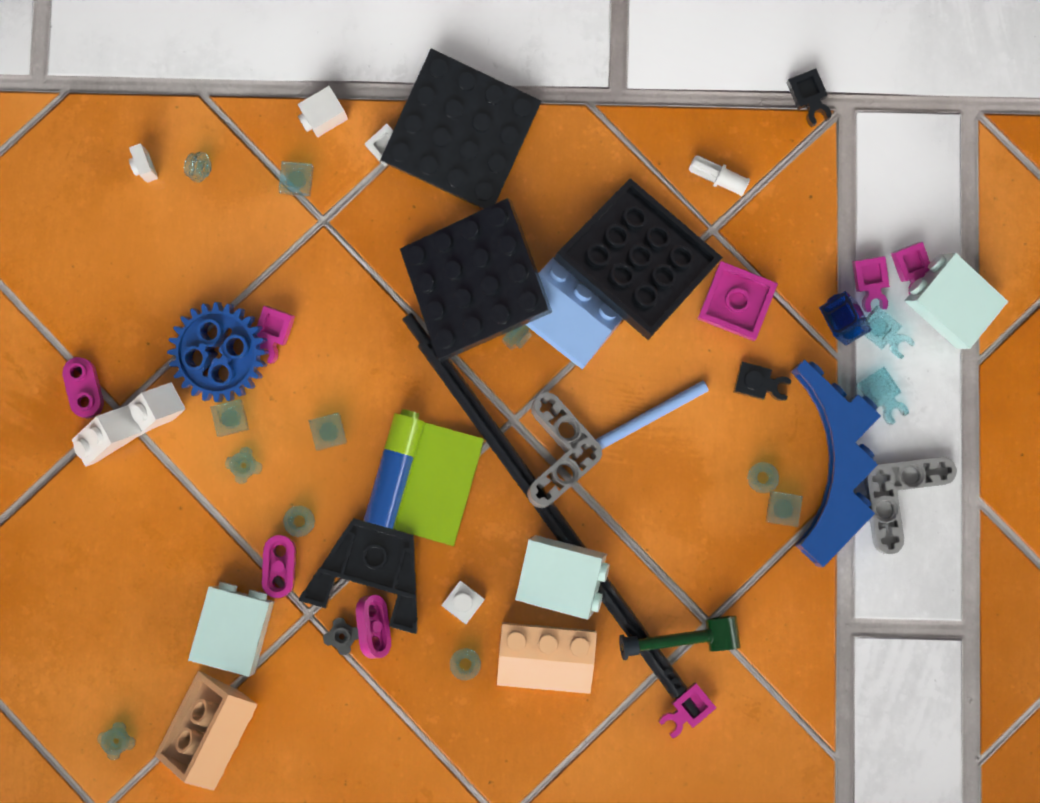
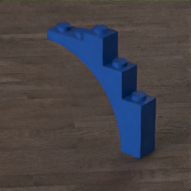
[791,360,881,567]

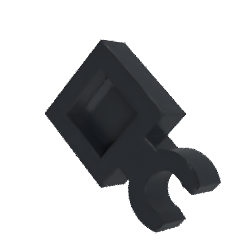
[786,68,832,127]
[733,362,792,401]

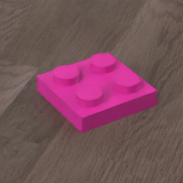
[697,261,778,341]

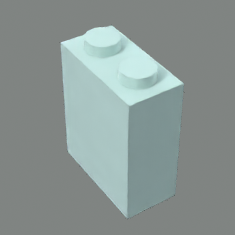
[904,253,1009,349]
[515,535,610,620]
[188,582,275,677]

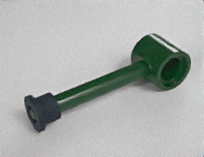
[619,616,741,660]

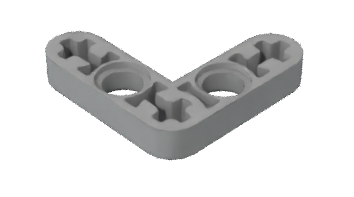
[527,392,602,508]
[864,457,957,554]

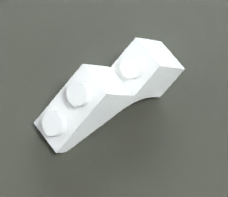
[72,382,186,467]

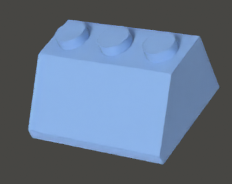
[525,257,623,369]

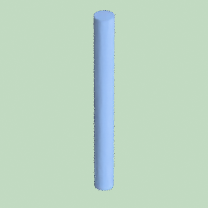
[595,380,709,449]

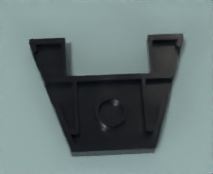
[299,518,418,634]

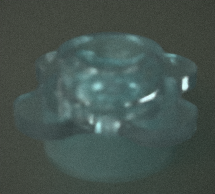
[225,447,262,484]
[97,722,135,760]

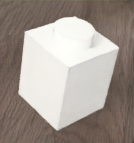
[298,86,348,138]

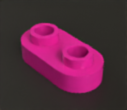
[62,357,104,418]
[262,535,296,598]
[356,595,391,659]

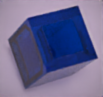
[819,291,872,346]

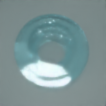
[184,152,211,183]
[747,462,779,493]
[283,506,315,537]
[450,648,481,680]

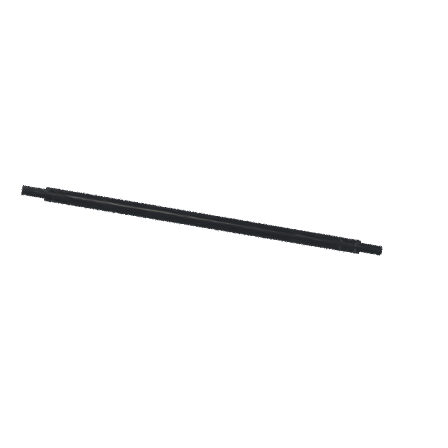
[402,313,700,718]

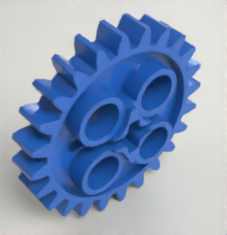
[167,302,269,402]

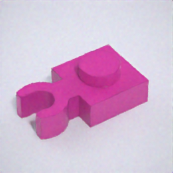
[891,242,930,294]
[852,256,890,312]
[257,306,295,364]
[658,683,717,738]

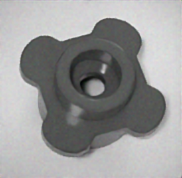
[323,618,359,655]

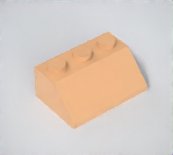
[497,622,597,694]
[155,671,258,791]

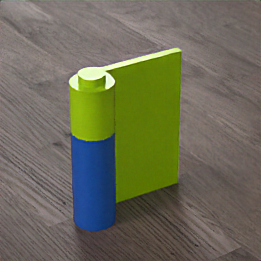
[363,409,485,546]

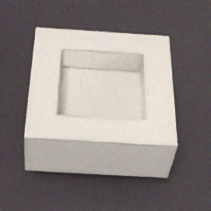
[364,124,393,168]
[129,143,158,183]
[441,580,485,624]

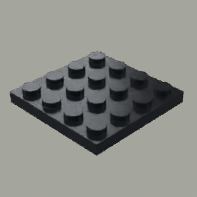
[380,48,542,209]
[554,178,723,340]
[400,198,552,361]

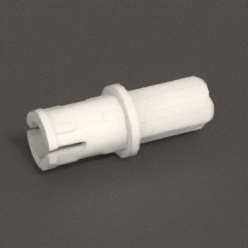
[689,155,750,197]

